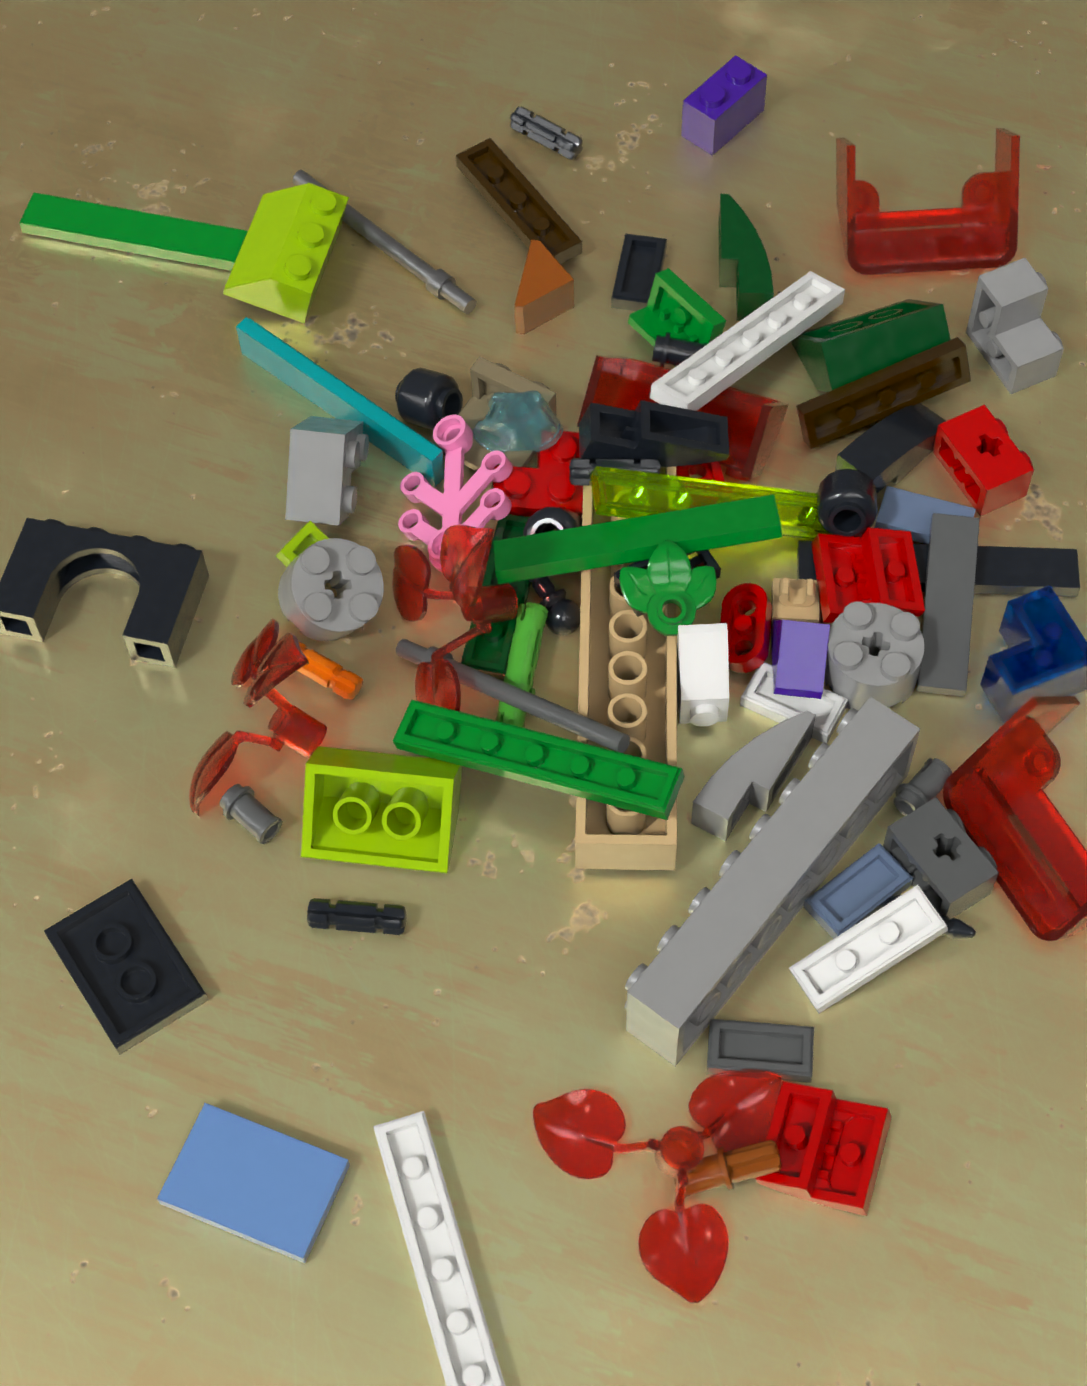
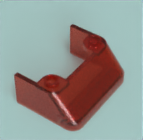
[836,128,1020,275]
[577,355,789,482]
[943,696,1087,941]

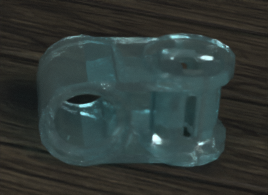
[473,390,563,452]

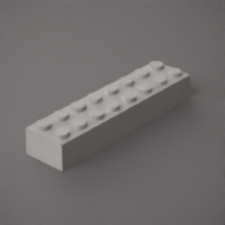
[624,697,920,1067]

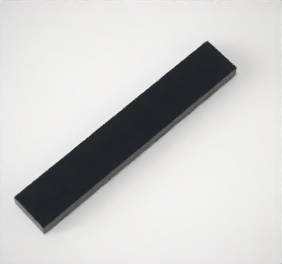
[797,540,1080,597]

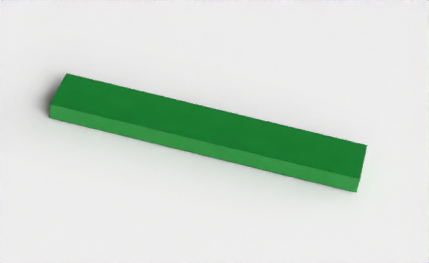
[19,192,248,271]
[493,494,782,584]
[393,699,685,820]

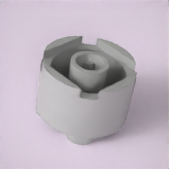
[278,538,384,641]
[824,601,924,711]

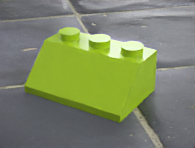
[223,183,349,323]
[301,746,462,873]

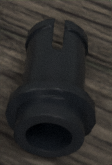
[652,332,708,368]

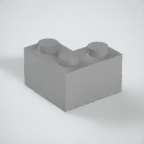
[966,258,1064,394]
[285,416,369,526]

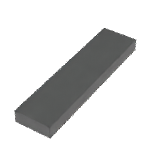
[916,513,980,697]

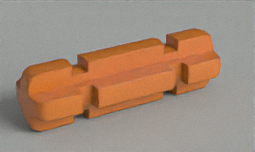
[276,638,363,700]

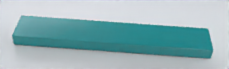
[236,317,445,487]

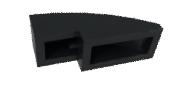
[579,400,729,467]
[835,403,946,494]

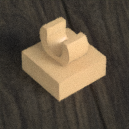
[771,578,820,624]

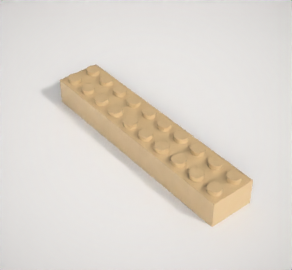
[575,466,677,870]

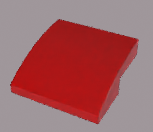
[811,527,925,623]
[755,1081,892,1216]

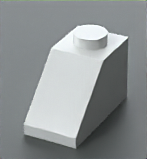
[676,623,729,727]

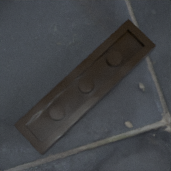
[456,138,582,264]
[796,337,971,449]

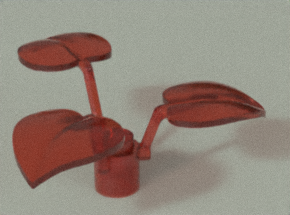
[392,524,518,712]
[189,618,327,816]
[533,1069,782,1304]

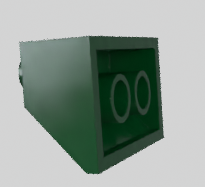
[792,299,951,392]

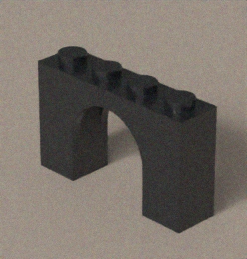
[0,518,209,668]

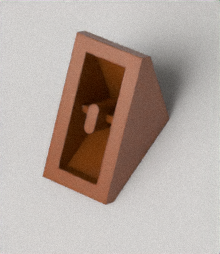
[514,240,574,334]

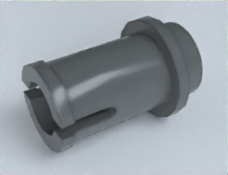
[893,758,953,816]
[219,784,283,844]

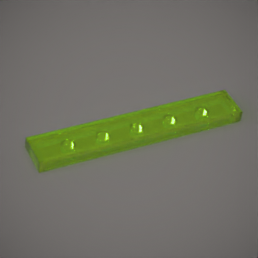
[590,466,830,539]

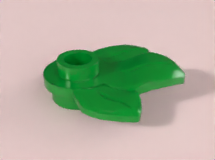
[619,540,717,636]

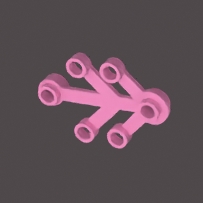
[398,415,513,573]

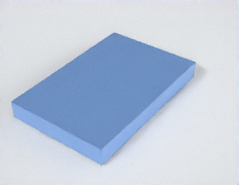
[157,1103,350,1263]

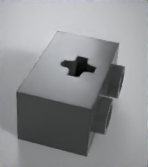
[883,797,999,919]

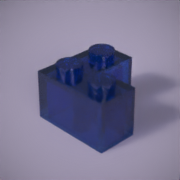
[980,585,1087,723]

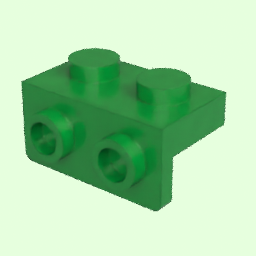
[628,268,726,367]

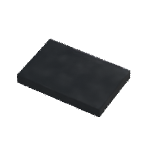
[44,879,208,1055]

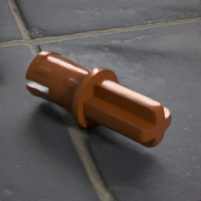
[672,1140,782,1199]

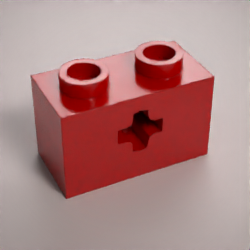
[932,404,1034,517]

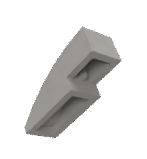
[691,711,816,841]

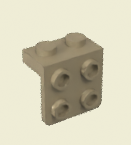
[438,357,557,471]

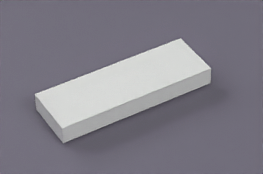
[789,885,948,1014]

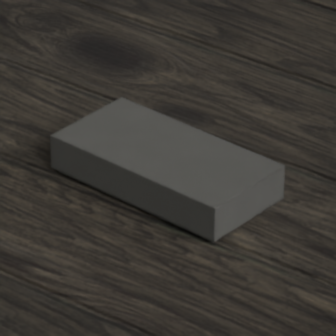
[706,1019,814,1083]

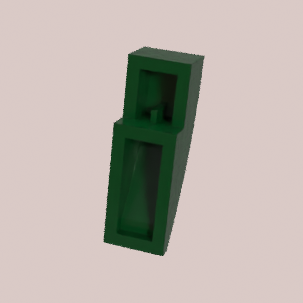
[718,194,774,321]

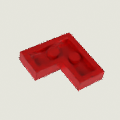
[491,429,583,517]

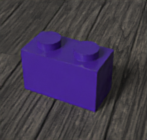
[681,55,767,156]

